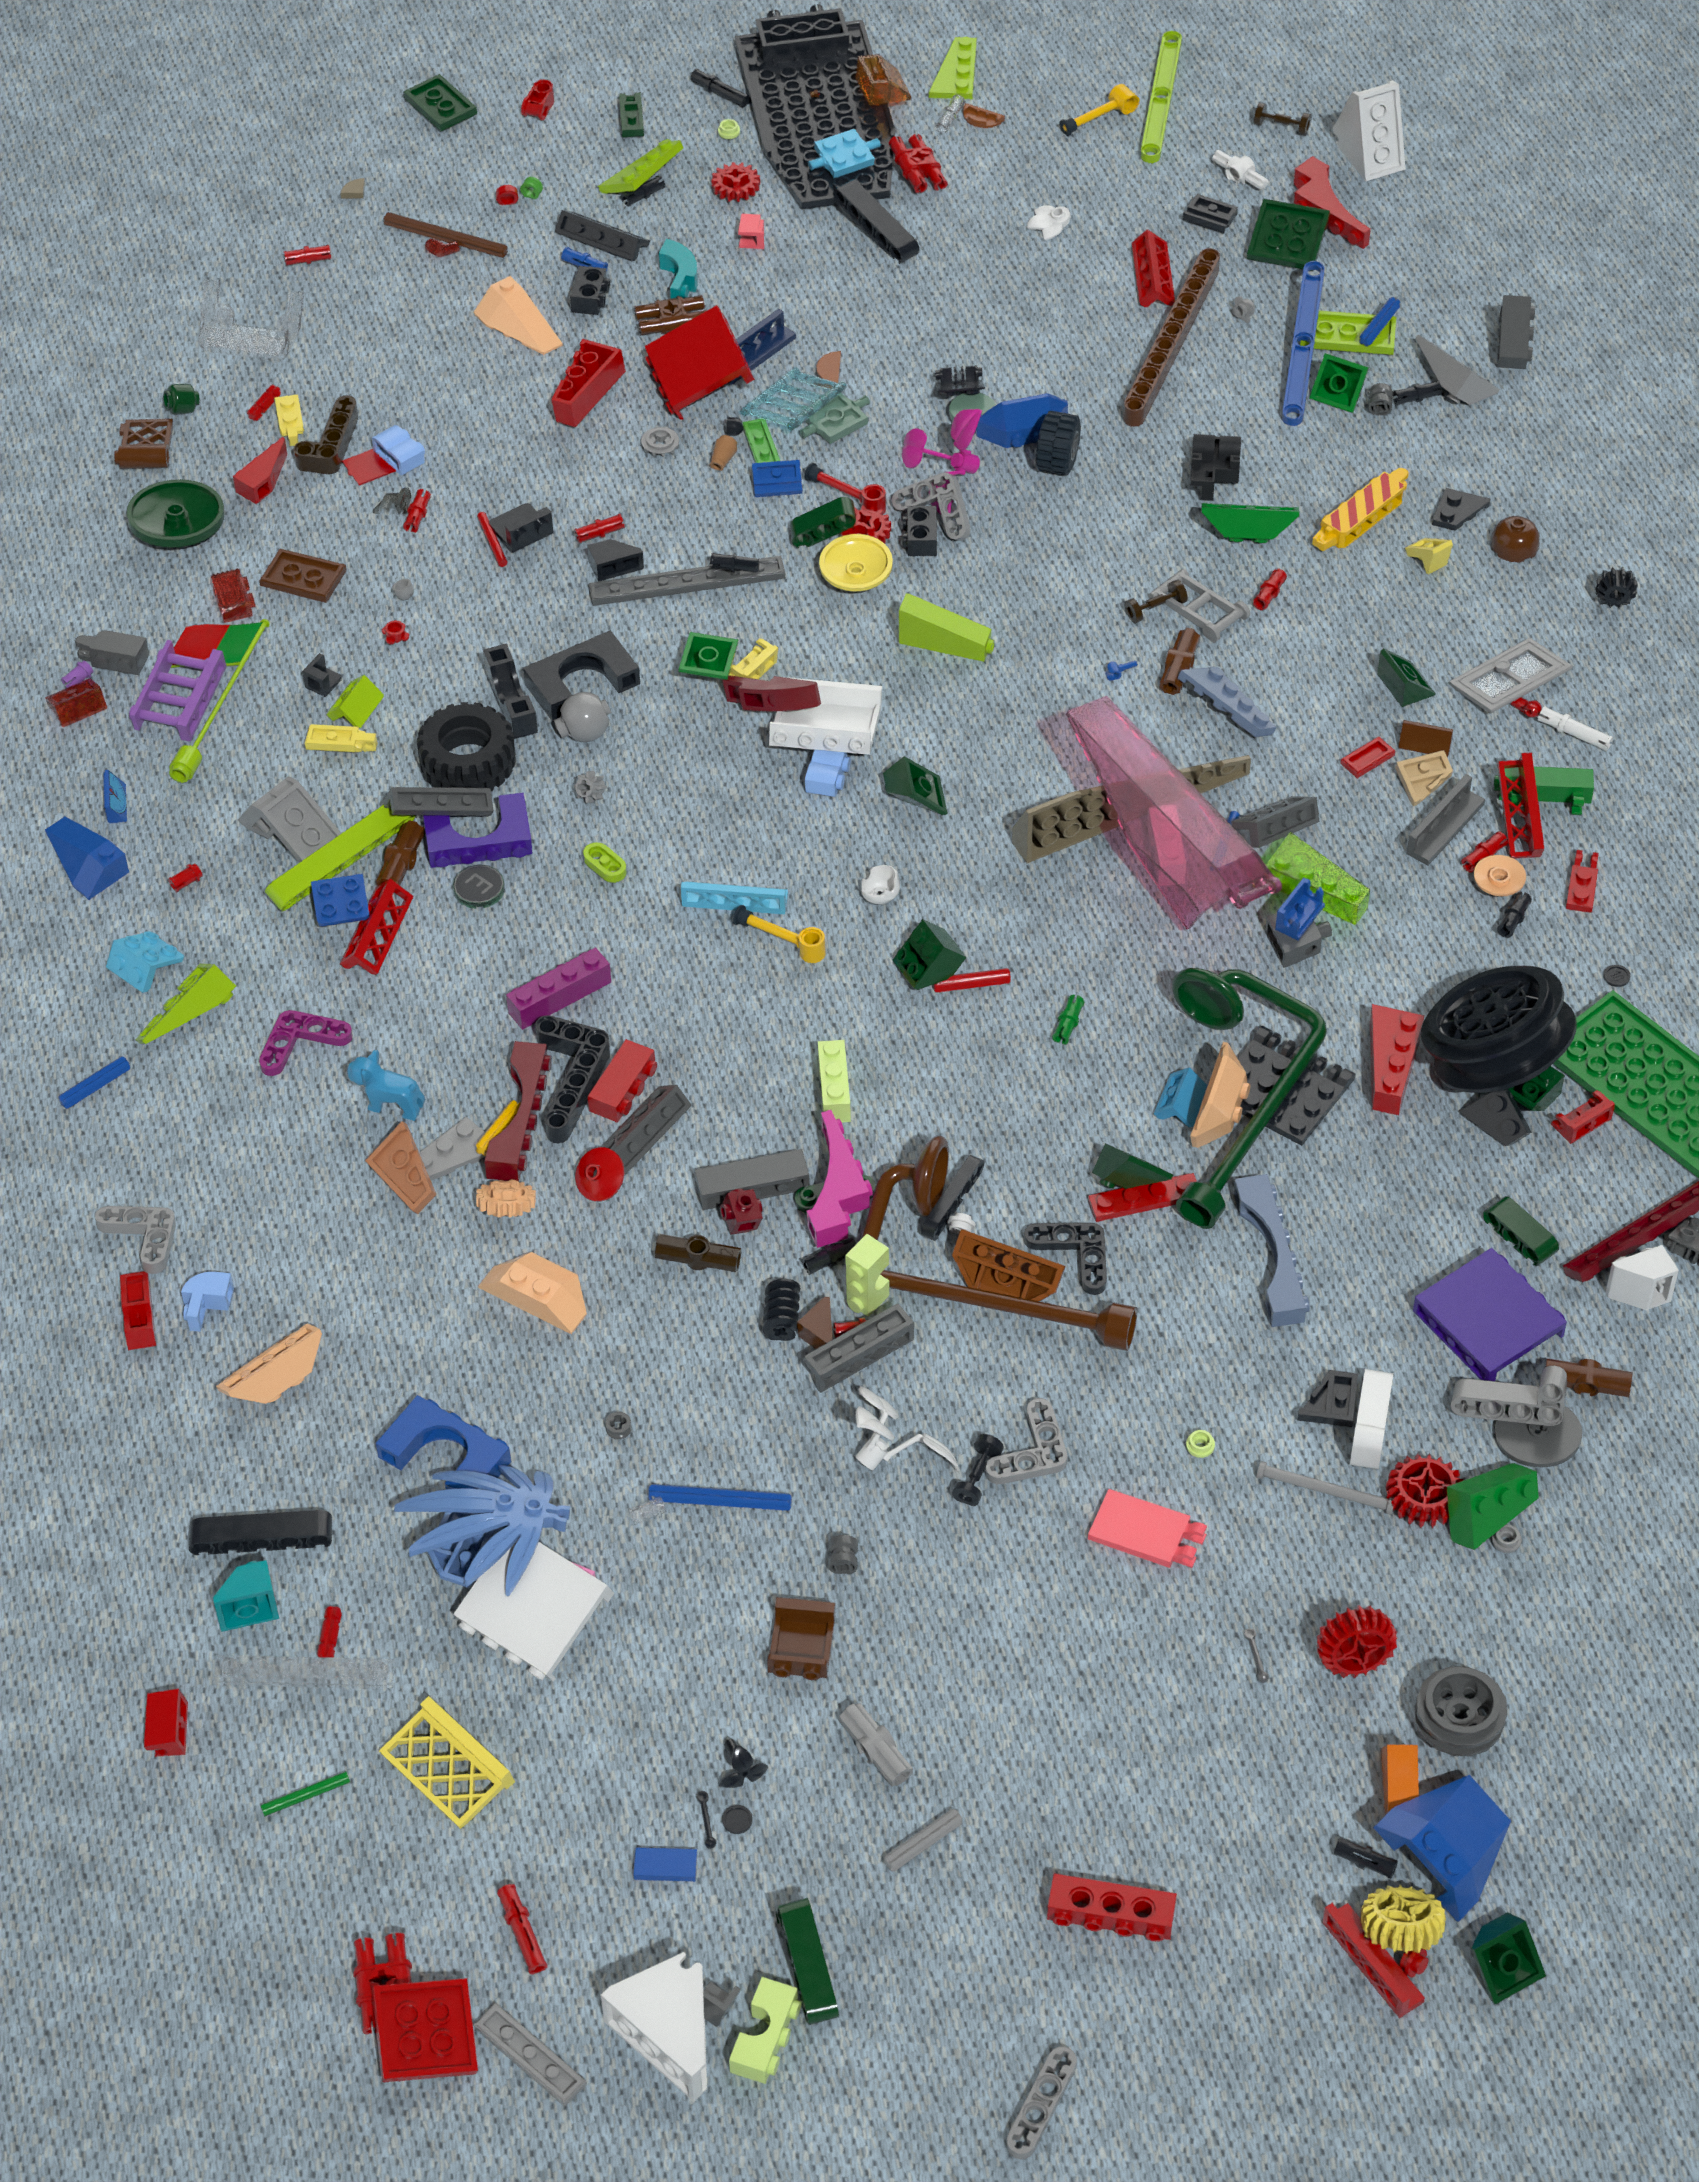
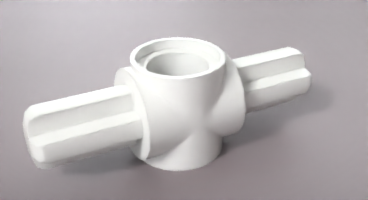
[1212,150,1269,190]

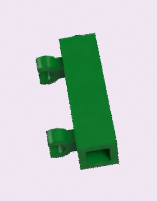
[1494,766,1594,815]

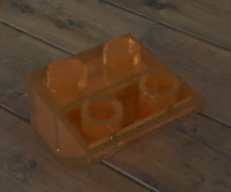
[856,54,911,106]

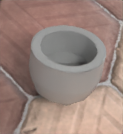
[392,579,414,600]

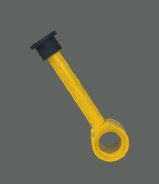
[1059,84,1140,137]
[733,905,826,963]

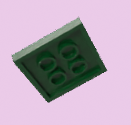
[1247,198,1330,271]

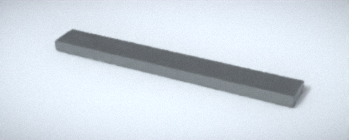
[589,556,786,606]

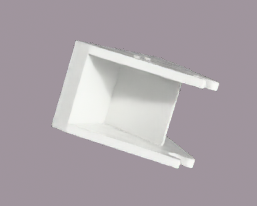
[1333,80,1406,181]
[601,1952,707,2102]

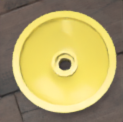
[819,534,893,591]

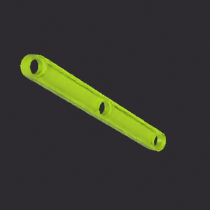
[1141,31,1182,163]

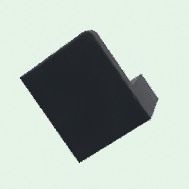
[302,653,342,697]

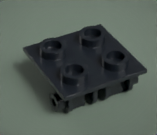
[935,365,985,396]

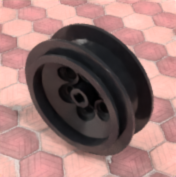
[1421,966,1577,1093]

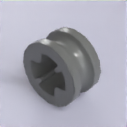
[605,1412,631,1439]

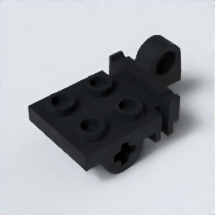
[1190,434,1241,501]

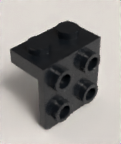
[489,503,554,553]

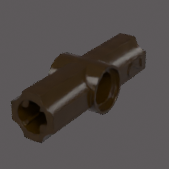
[655,1234,742,1272]

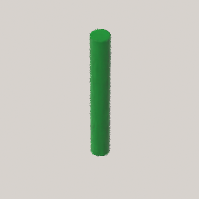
[260,1771,350,1817]

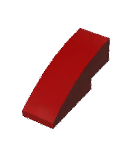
[120,1271,156,1351]

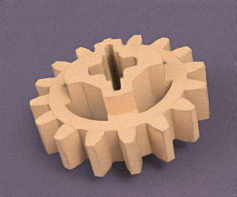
[476,1179,536,1218]

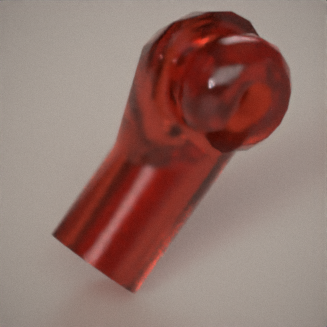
[425,238,460,257]

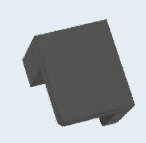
[703,1981,741,2027]

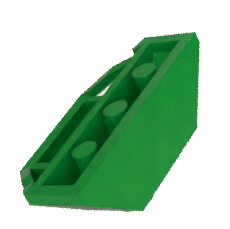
[1201,503,1300,543]

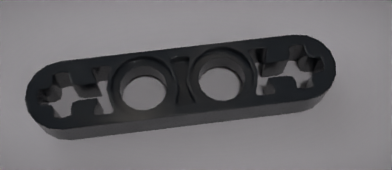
[921,1155,985,1241]

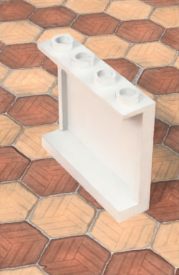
[769,677,882,755]
[453,1538,614,1681]

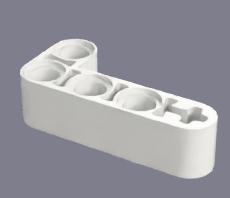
[1350,1369,1394,1469]

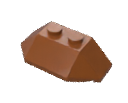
[952,1229,1066,1302]

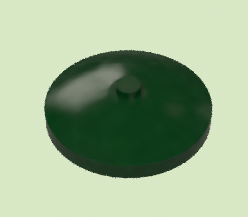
[127,479,225,547]

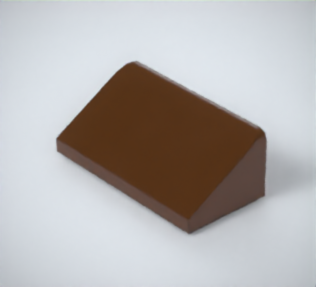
[1398,720,1454,757]

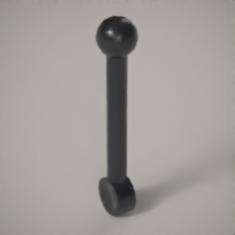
[696,1791,717,1849]

